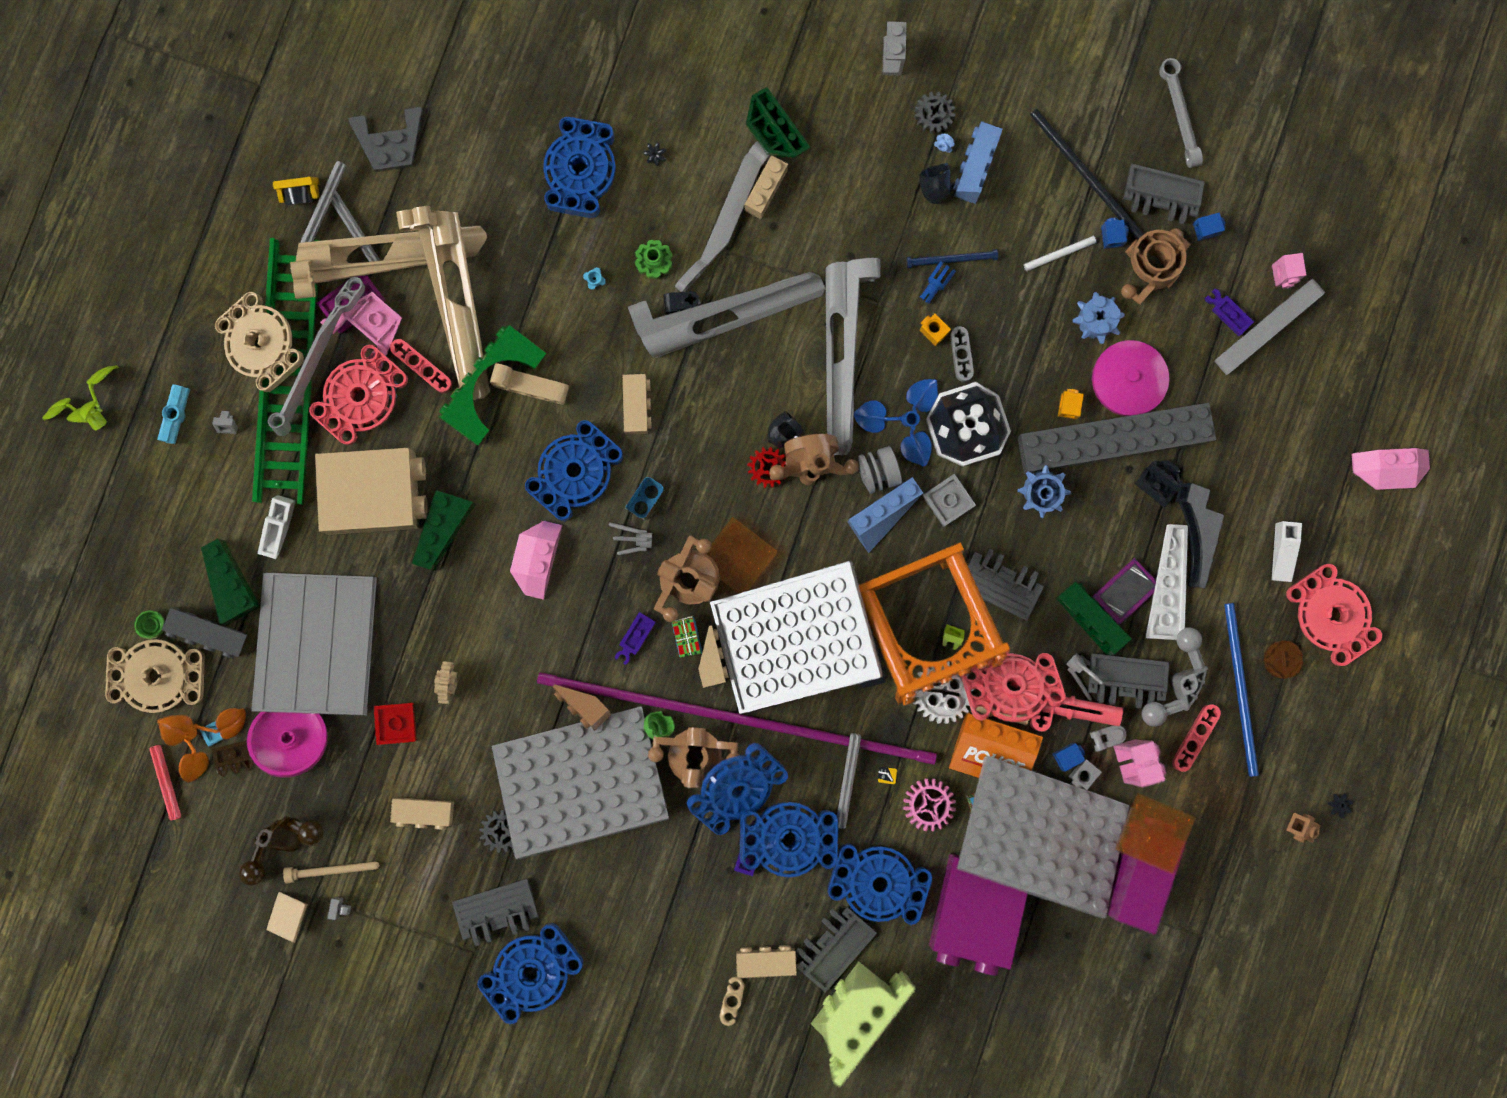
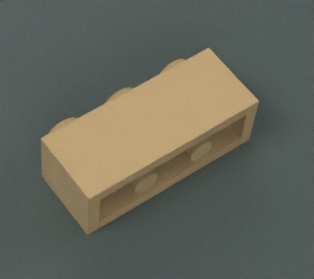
[744,155,788,219]
[623,374,651,435]
[390,798,454,829]
[736,945,796,978]

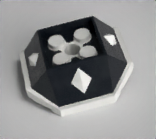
[926,382,1011,466]

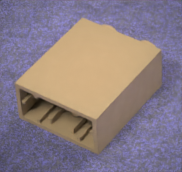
[315,448,428,535]

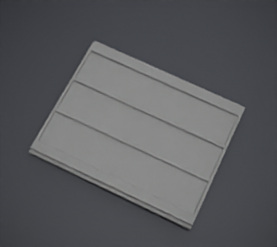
[252,573,377,716]

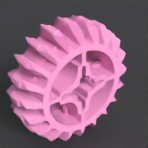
[903,779,956,831]

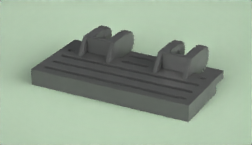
[1123,163,1204,224]
[968,548,1044,621]
[1088,654,1169,709]
[452,878,538,946]
[796,907,877,993]

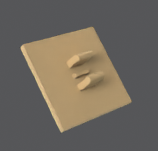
[266,892,307,942]

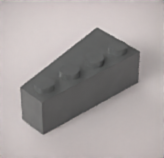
[162,607,248,659]

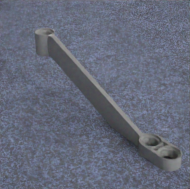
[675,141,773,292]
[268,277,365,436]

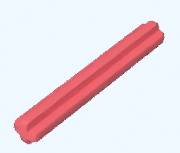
[149,745,181,820]

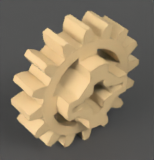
[434,661,457,704]

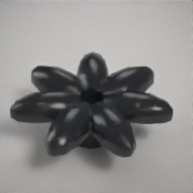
[643,142,667,166]
[1328,793,1353,818]

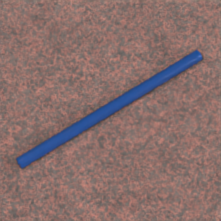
[1224,603,1259,776]

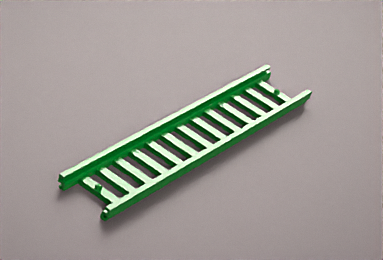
[252,238,319,505]

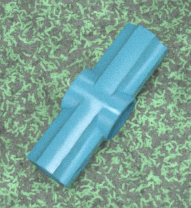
[157,384,190,444]

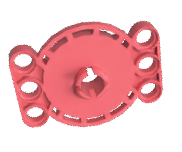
[309,345,408,445]
[1286,564,1382,666]
[962,653,1065,722]

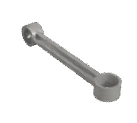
[1159,58,1203,168]

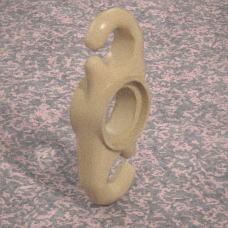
[720,977,745,1026]

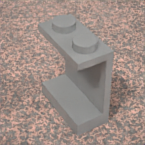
[882,21,906,76]

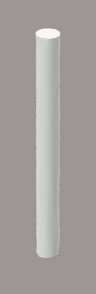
[1024,236,1096,271]

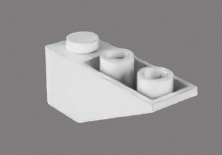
[1272,521,1302,582]

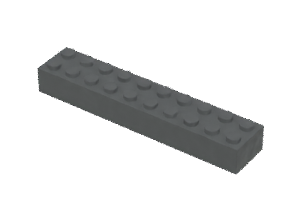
[1017,403,1216,474]

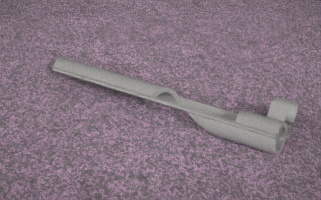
[826,258,881,455]
[628,272,826,358]

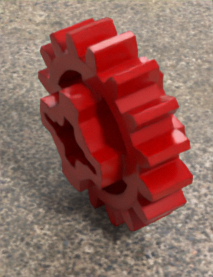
[747,447,786,489]

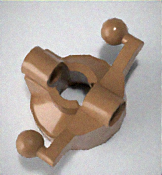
[1121,228,1191,305]
[769,434,859,485]
[654,535,720,622]
[648,727,740,788]

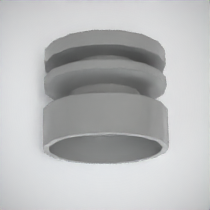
[858,446,902,494]

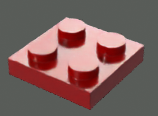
[374,703,417,745]

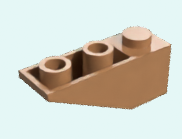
[552,684,611,731]

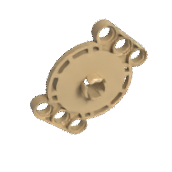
[215,292,304,392]
[105,639,205,713]

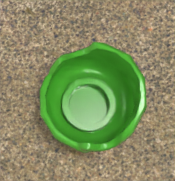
[134,610,165,640]
[643,711,675,739]

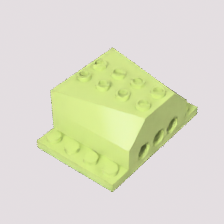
[811,962,915,1086]

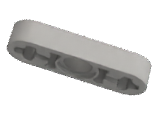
[950,326,974,382]

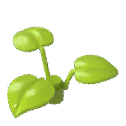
[42,365,119,430]

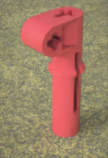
[1030,694,1123,731]

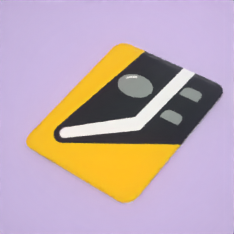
[878,767,897,784]

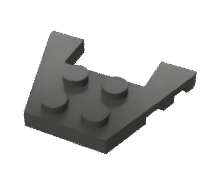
[348,107,423,172]

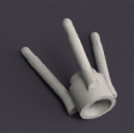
[609,523,652,555]
[1066,653,1104,701]

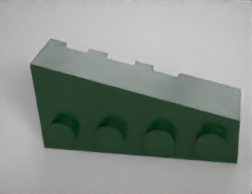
[412,490,476,571]
[201,538,261,626]
[1055,582,1131,655]

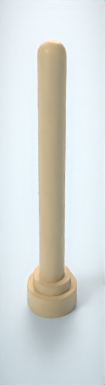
[283,862,379,883]

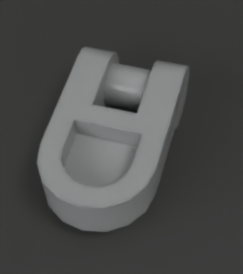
[1090,725,1126,751]

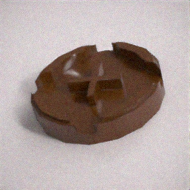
[1263,640,1303,679]

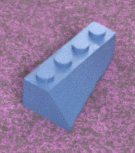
[953,121,1002,204]
[847,477,923,553]

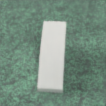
[258,495,296,559]

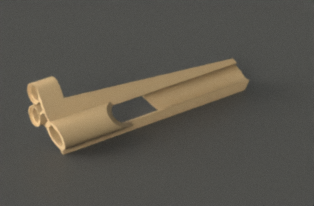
[396,206,490,400]
[290,226,487,299]

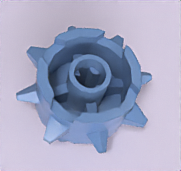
[1073,292,1125,344]
[1018,465,1071,518]

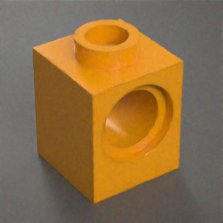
[920,314,951,346]
[1058,389,1084,419]

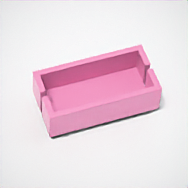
[1113,739,1166,787]

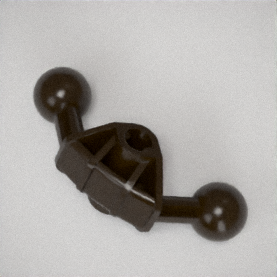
[239,816,324,886]

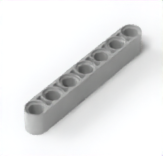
[1214,278,1325,375]

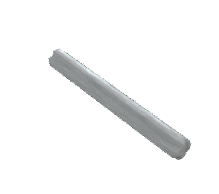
[300,161,346,243]
[331,191,380,262]
[837,733,861,829]

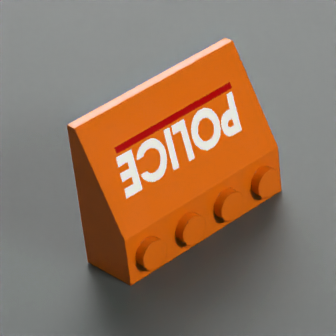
[949,713,1043,778]

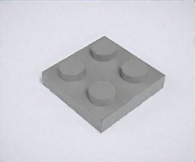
[922,474,976,527]

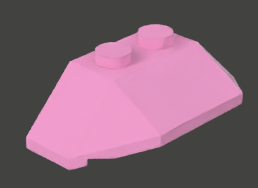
[1352,448,1430,490]
[510,521,562,600]

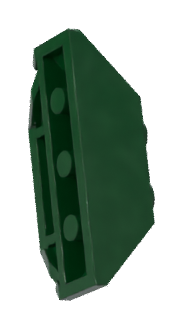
[746,87,810,158]

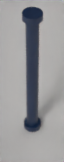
[906,249,998,268]

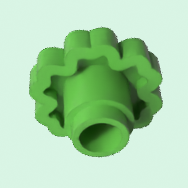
[635,240,673,279]

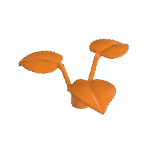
[158,708,246,783]

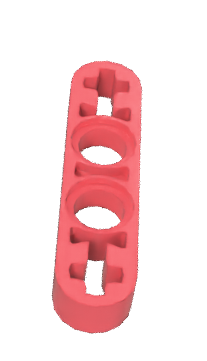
[390,339,452,393]
[1172,704,1221,772]

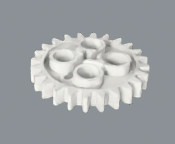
[914,661,975,724]

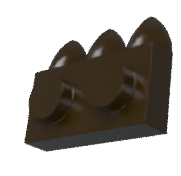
[212,740,254,777]

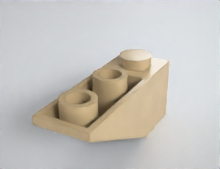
[699,626,728,688]

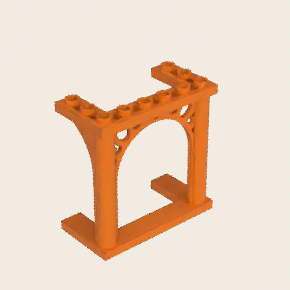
[859,543,1010,706]

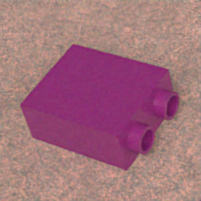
[1107,816,1186,934]
[929,853,1027,976]

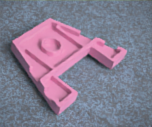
[320,292,402,370]

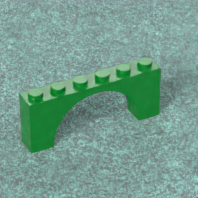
[439,325,546,445]

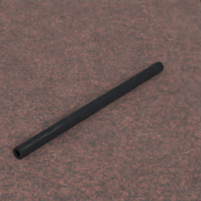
[1030,109,1144,240]

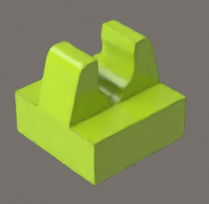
[943,624,965,650]

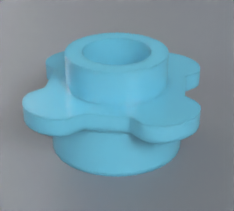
[583,268,605,290]

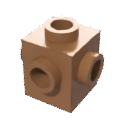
[1286,813,1321,843]

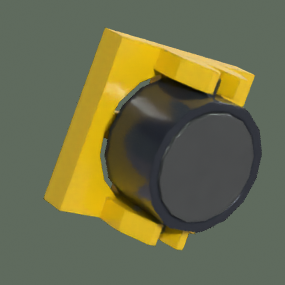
[273,177,320,205]

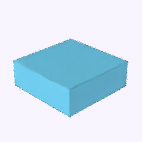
[200,721,223,747]

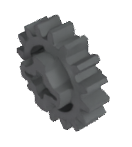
[914,92,955,134]
[479,810,513,853]

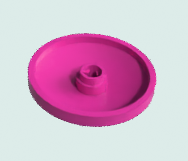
[1092,340,1169,416]
[247,712,328,777]

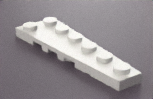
[1146,524,1188,640]

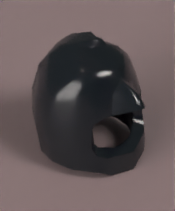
[919,163,955,204]
[767,410,805,448]

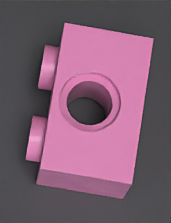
[1272,253,1306,289]

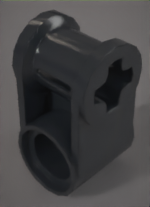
[663,291,700,315]

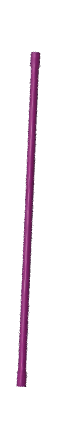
[537,672,936,765]

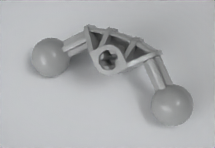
[1142,628,1208,727]

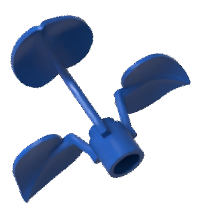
[854,379,938,466]

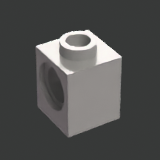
[1069,759,1101,790]

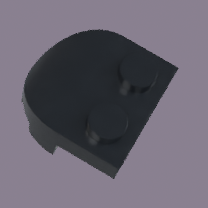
[1134,460,1183,507]

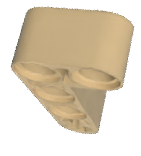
[490,364,569,405]

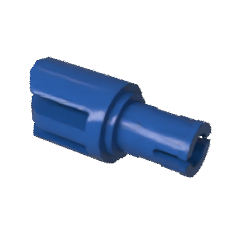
[920,261,956,304]

